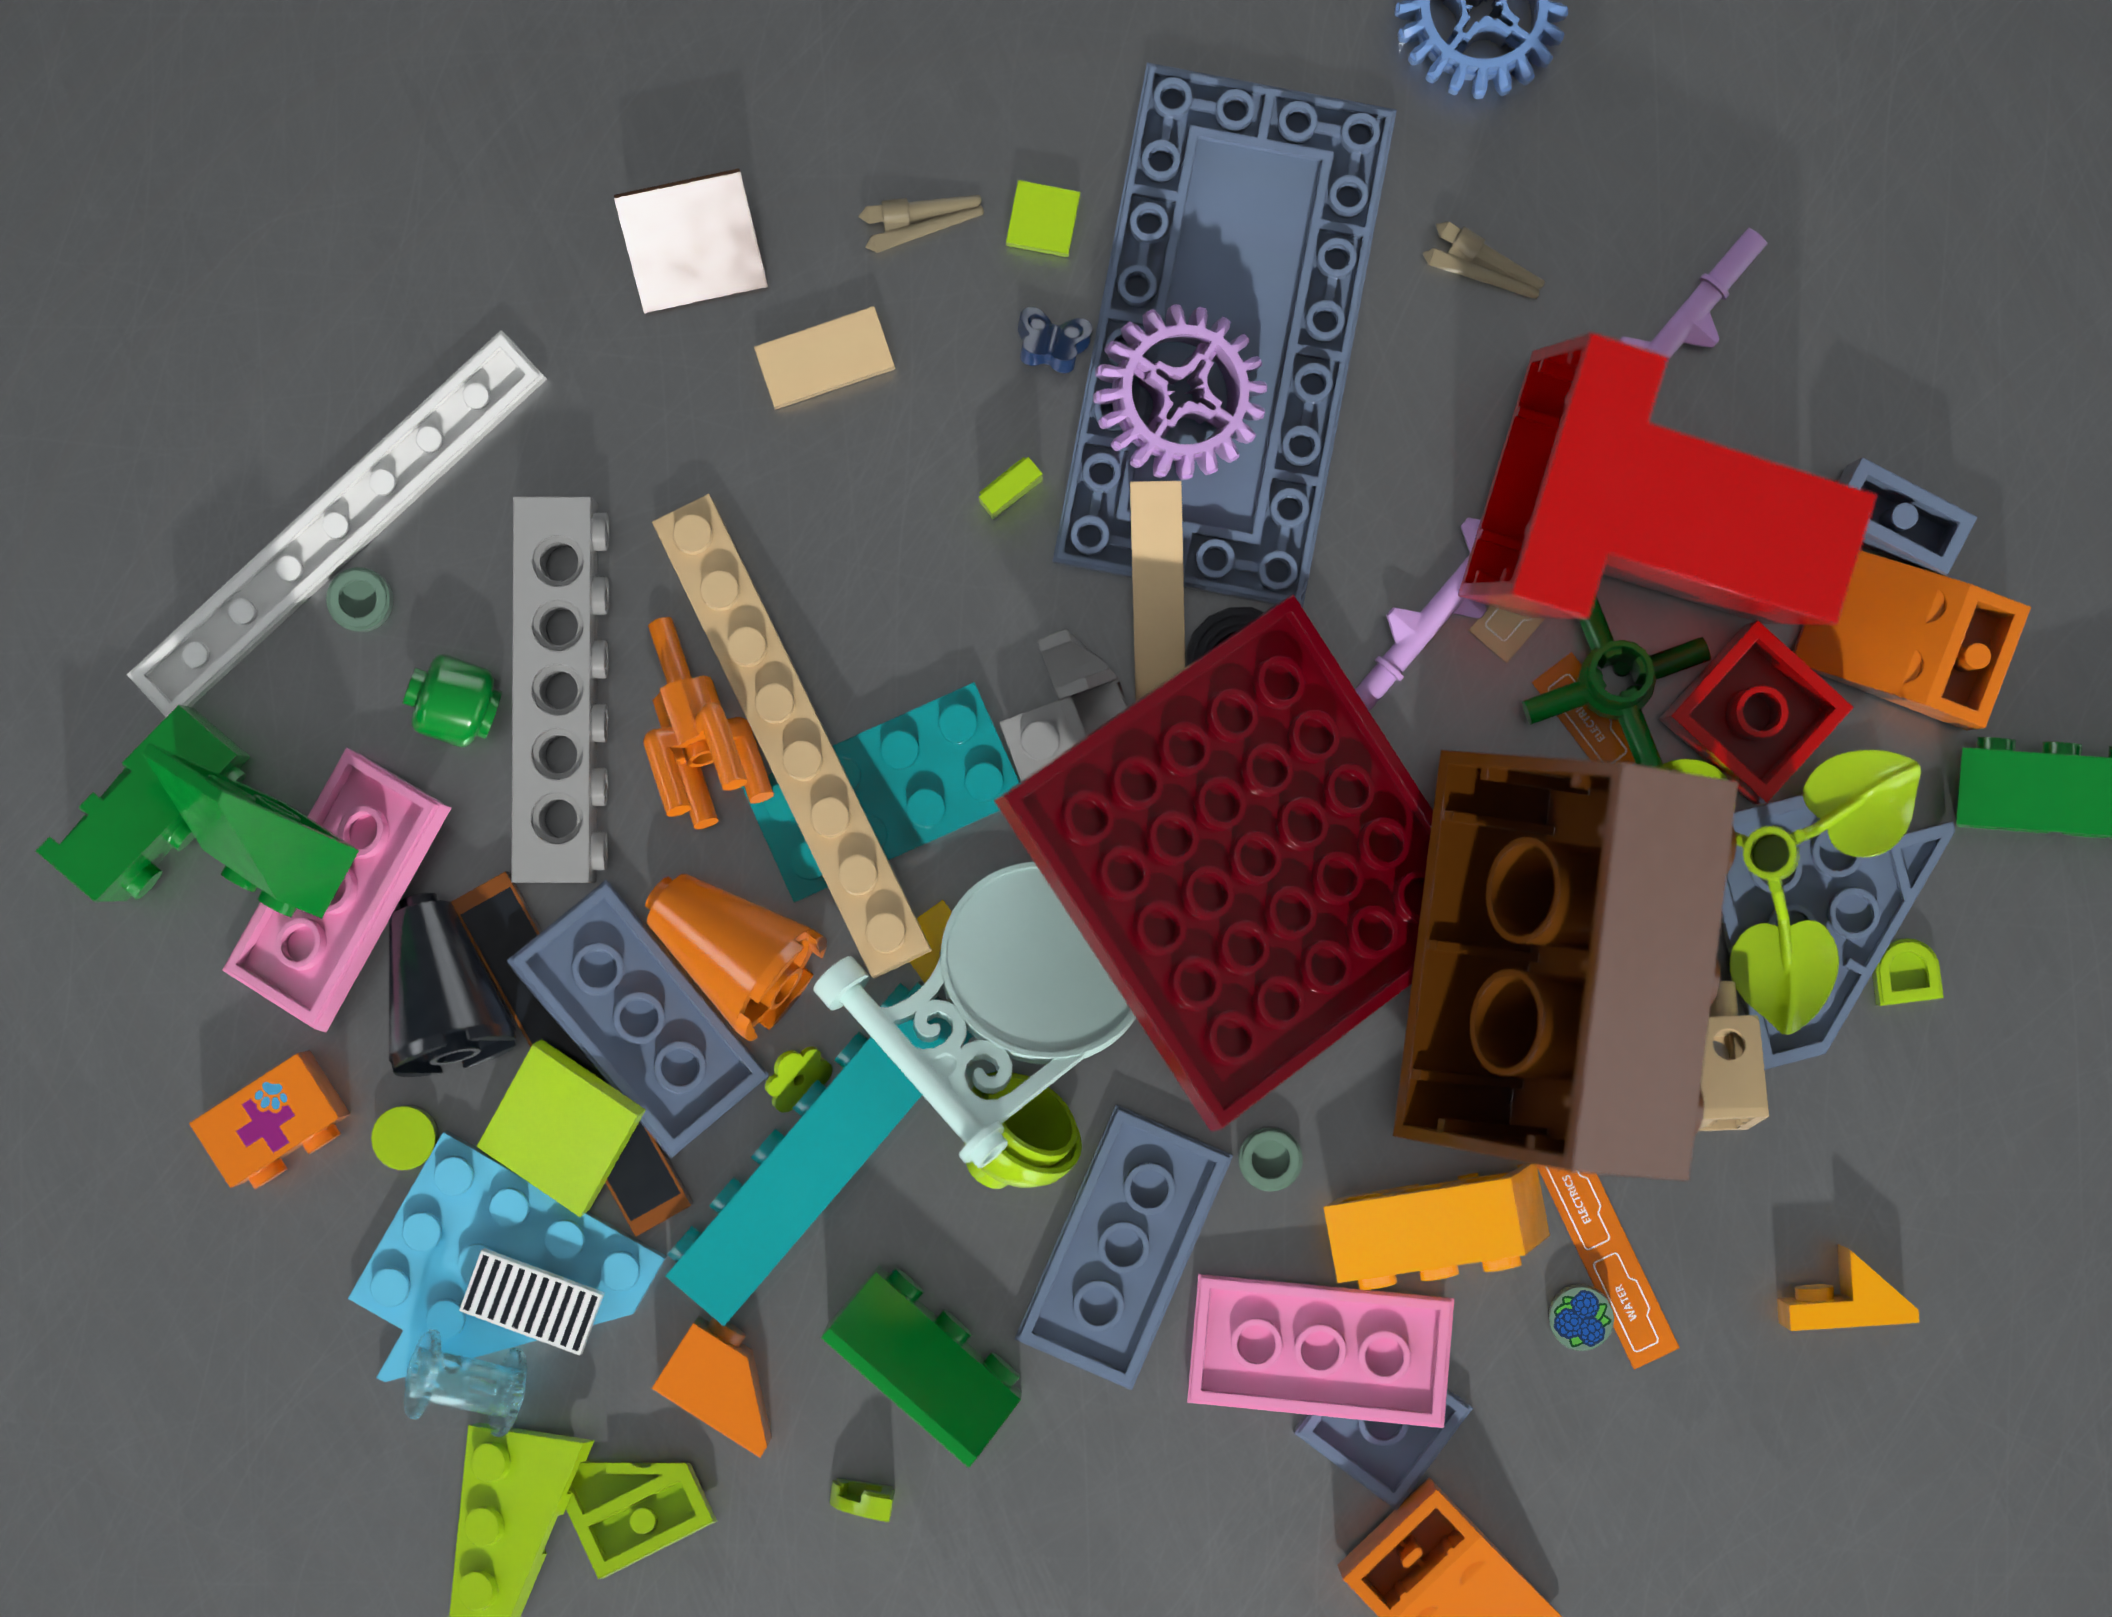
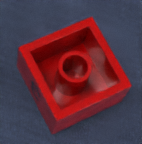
[1659,620,1854,804]

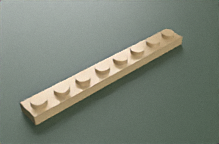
[652,494,932,979]

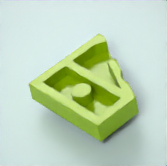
[566,1463,717,1579]

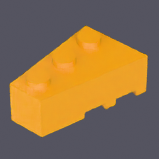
[1323,1163,1550,1290]

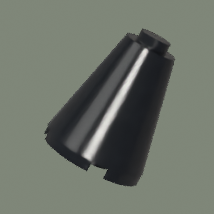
[389,893,517,1077]

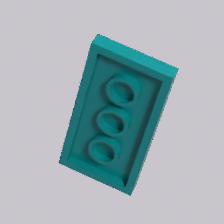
[742,682,1019,903]

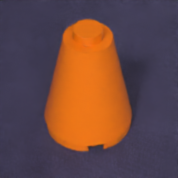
[645,873,827,1041]

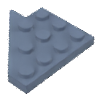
[1721,794,1955,1070]

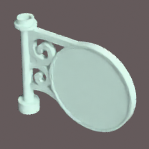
[813,861,1136,1168]

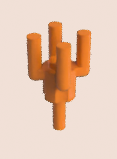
[643,617,774,829]

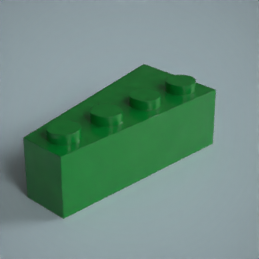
[1956,737,2112,838]

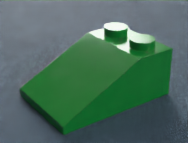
[142,743,359,918]

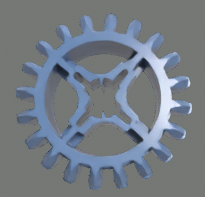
[1394,0,1568,99]

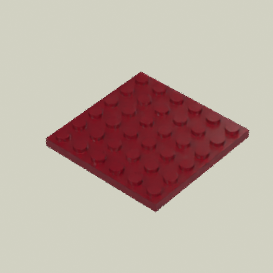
[994,594,1433,1131]

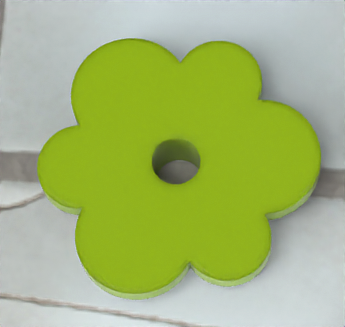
[765,1046,832,1113]

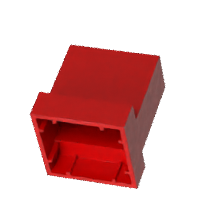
[1458,332,1877,625]

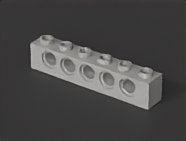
[512,497,609,883]

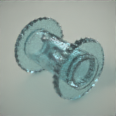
[404,1329,527,1437]

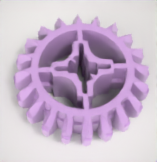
[1093,305,1267,480]

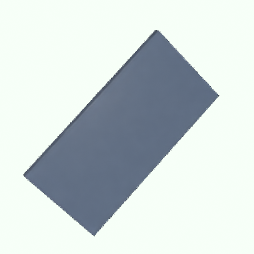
[1053,63,1397,608]

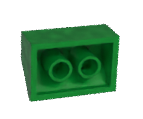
[821,1265,1022,1468]

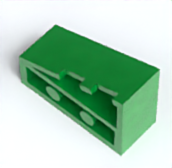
[36,705,250,902]

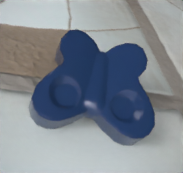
[1018,307,1093,374]

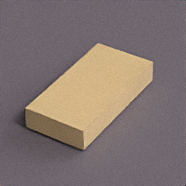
[754,306,895,409]

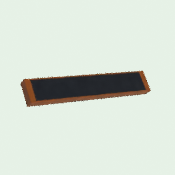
[451,871,693,1237]

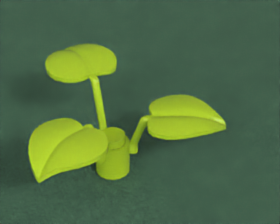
[1657,750,1921,1035]

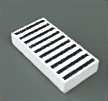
[459,1248,605,1356]

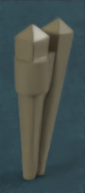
[858,195,984,253]
[1422,221,1545,299]

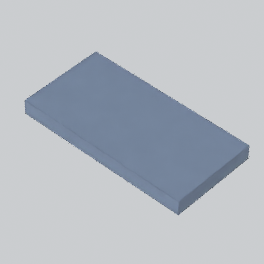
[506,879,770,1158]
[1015,1104,1233,1390]

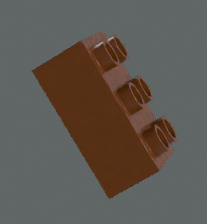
[1393,750,1738,1181]

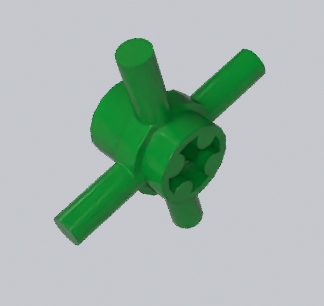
[1522,596,1711,768]

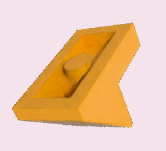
[1777,1244,1920,1331]

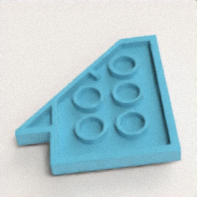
[348,1130,667,1382]

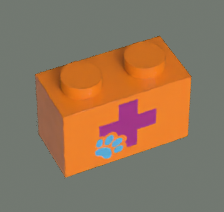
[189,1050,351,1189]

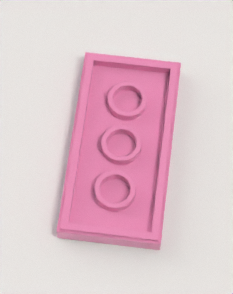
[222,748,451,1032]
[1187,1274,1455,1428]

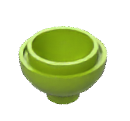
[964,1071,1082,1189]

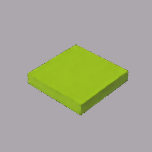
[476,1039,646,1217]

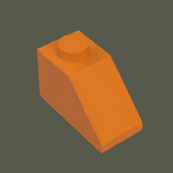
[651,1316,772,1458]

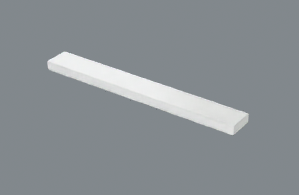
[127,330,547,717]

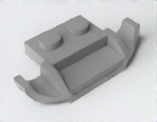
[999,629,1129,781]

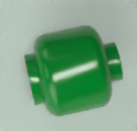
[402,654,502,747]

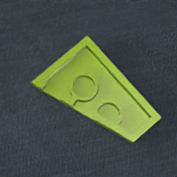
[449,1423,595,1617]

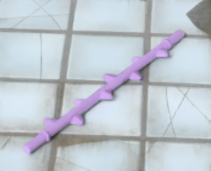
[1355,228,1767,711]

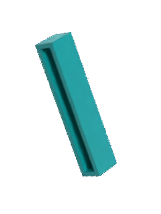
[666,981,973,1326]

